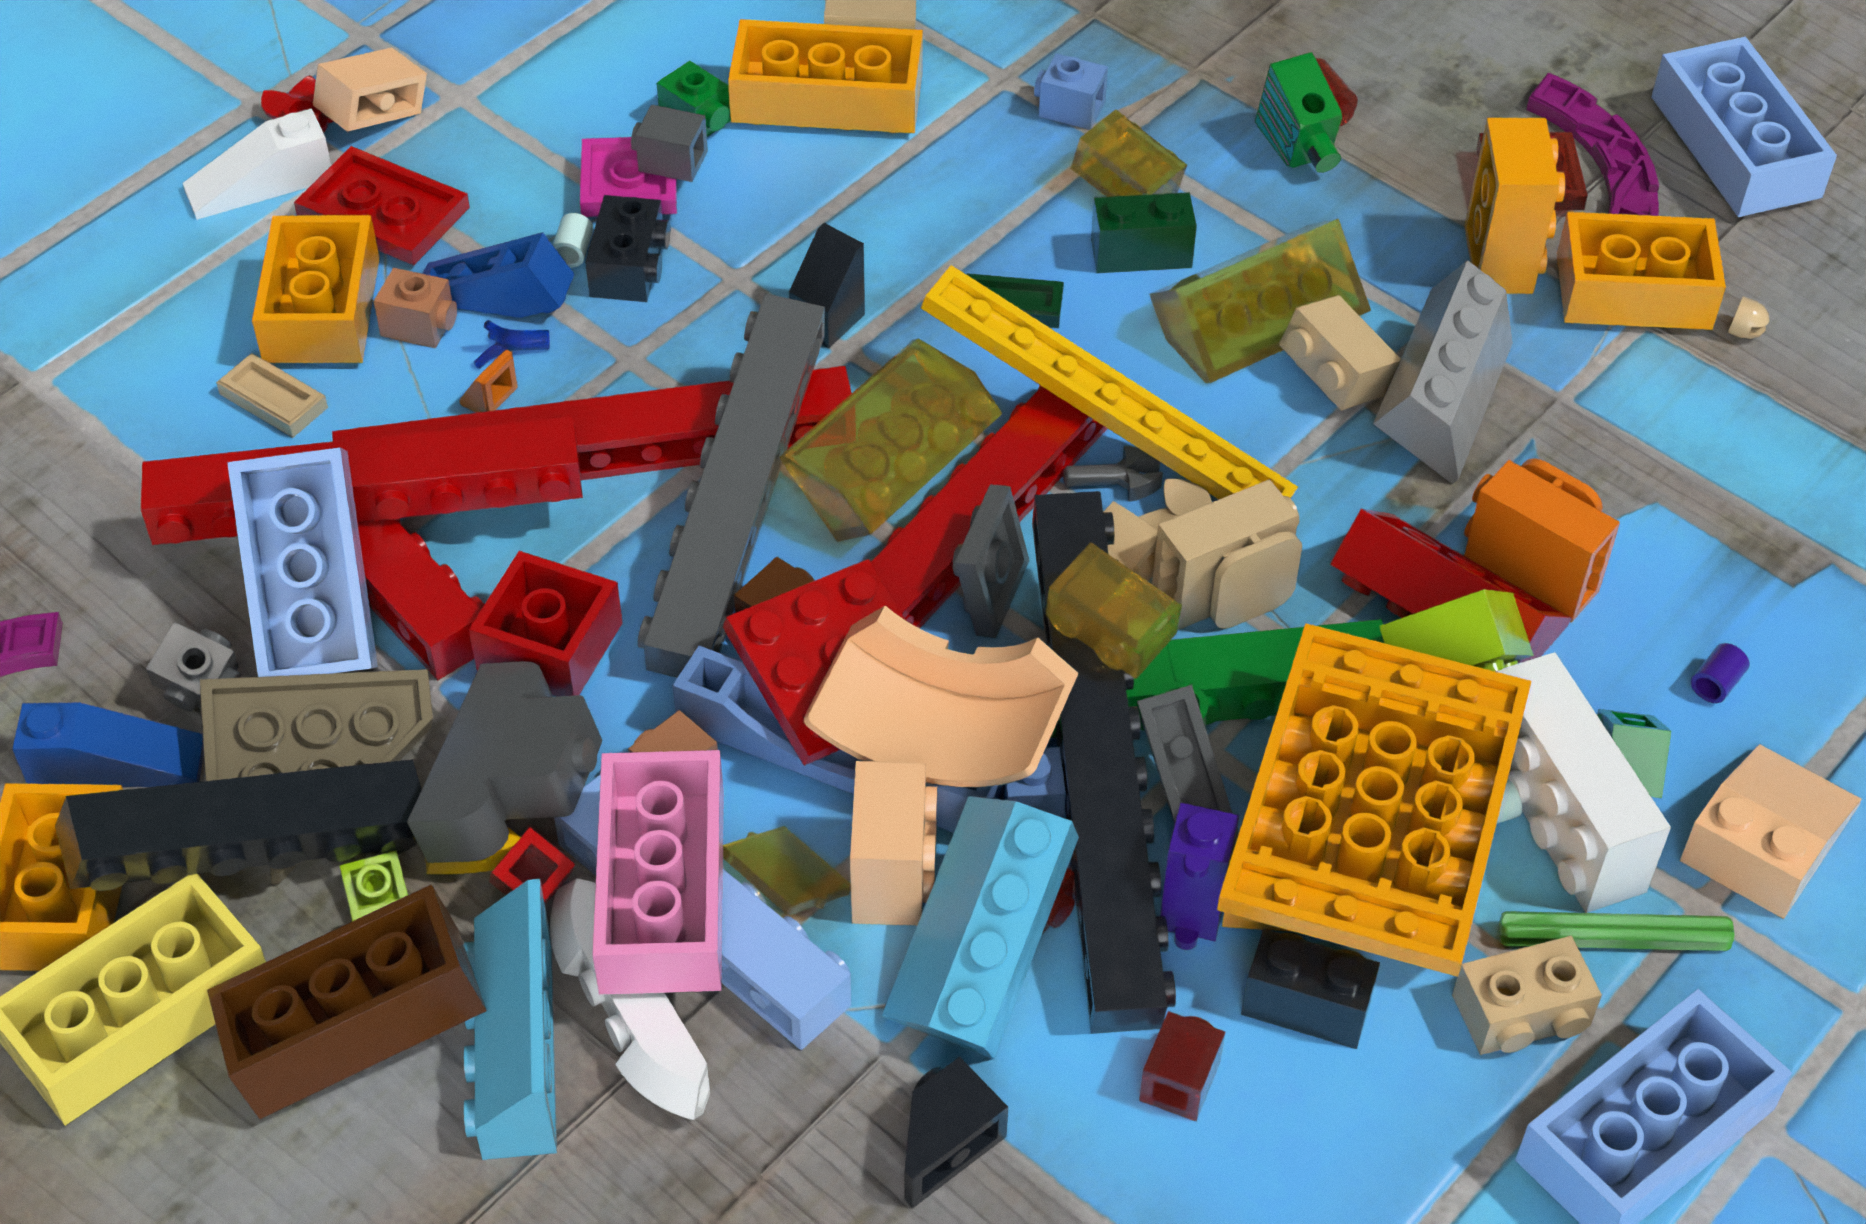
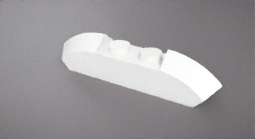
[550,878,710,1120]

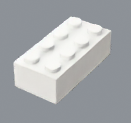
[1495,652,1671,913]

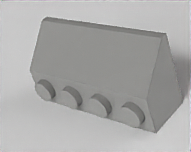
[1373,260,1513,484]

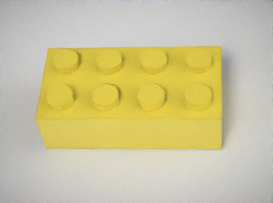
[0,874,266,1126]

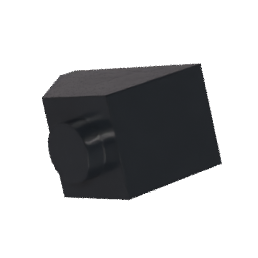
[789,223,865,348]
[904,1056,1008,1209]

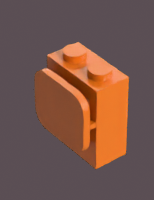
[1464,458,1620,623]

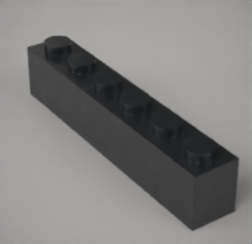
[55,759,422,891]

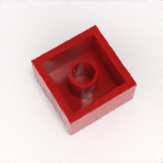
[469,551,623,697]

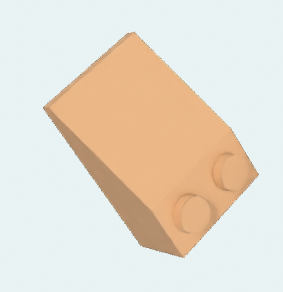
[1680,744,1862,919]

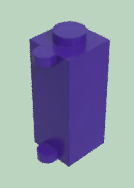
[1160,803,1239,950]

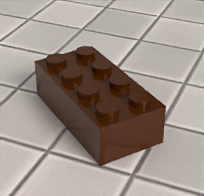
[207,884,487,1119]

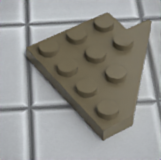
[200,669,433,884]

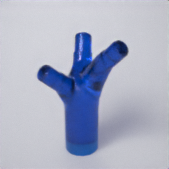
[474,320,550,369]

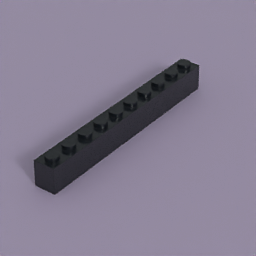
[1032,491,1176,1034]

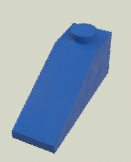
[423,232,575,318]
[12,702,204,787]

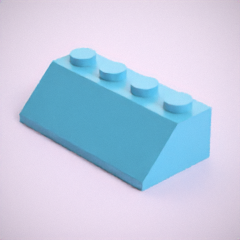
[882,796,1079,1059]
[464,879,557,1160]

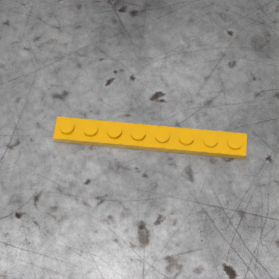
[921,265,1298,499]

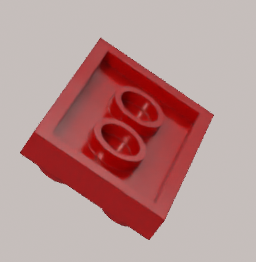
[294,146,470,265]

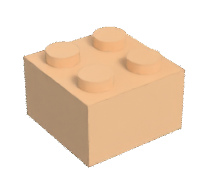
[850,761,937,926]

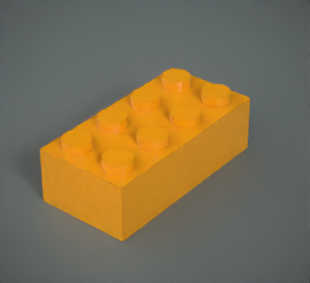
[728,19,923,133]

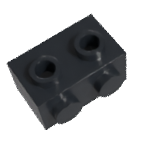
[585,195,671,302]
[1241,928,1380,1049]

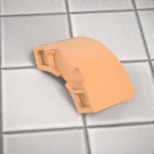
[804,606,1078,787]

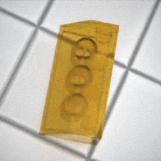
[1149,219,1371,383]
[779,338,1002,542]

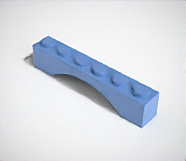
[672,646,1004,833]

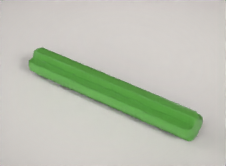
[1499,911,1735,951]

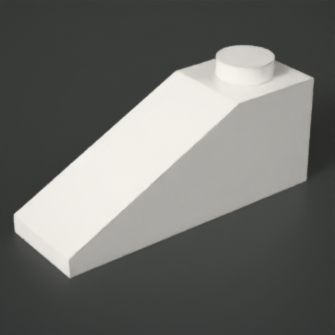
[182,108,331,220]

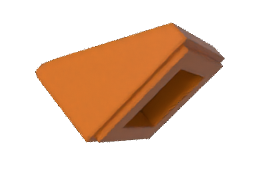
[459,349,518,413]

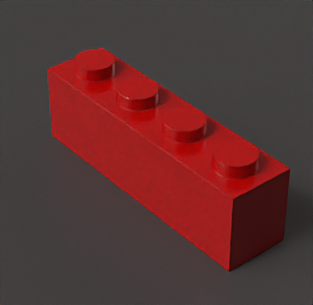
[358,519,484,681]

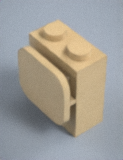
[1151,479,1302,630]

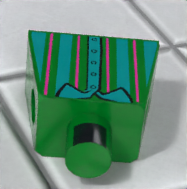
[1255,52,1342,173]

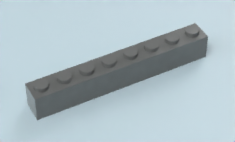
[638,293,825,678]

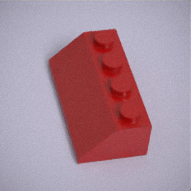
[1330,508,1572,664]

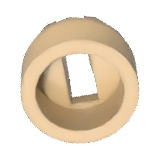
[1728,296,1770,339]

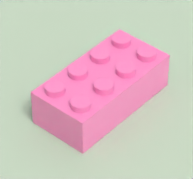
[592,750,724,994]

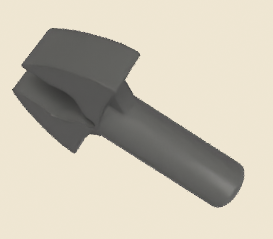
[1063,446,1163,502]

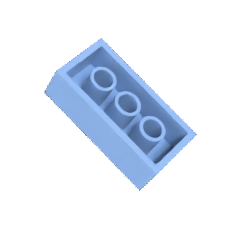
[1651,36,1837,217]
[227,448,378,677]
[1515,989,1792,1224]

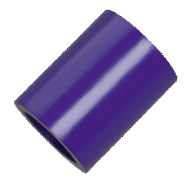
[1691,643,1750,703]

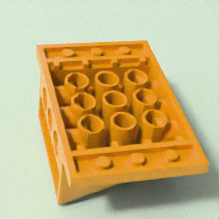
[1217,623,1532,977]

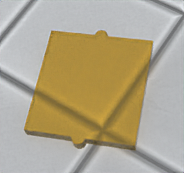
[723,826,851,915]

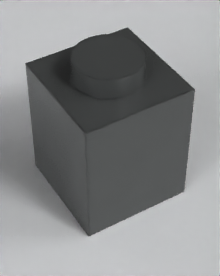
[631,105,708,182]

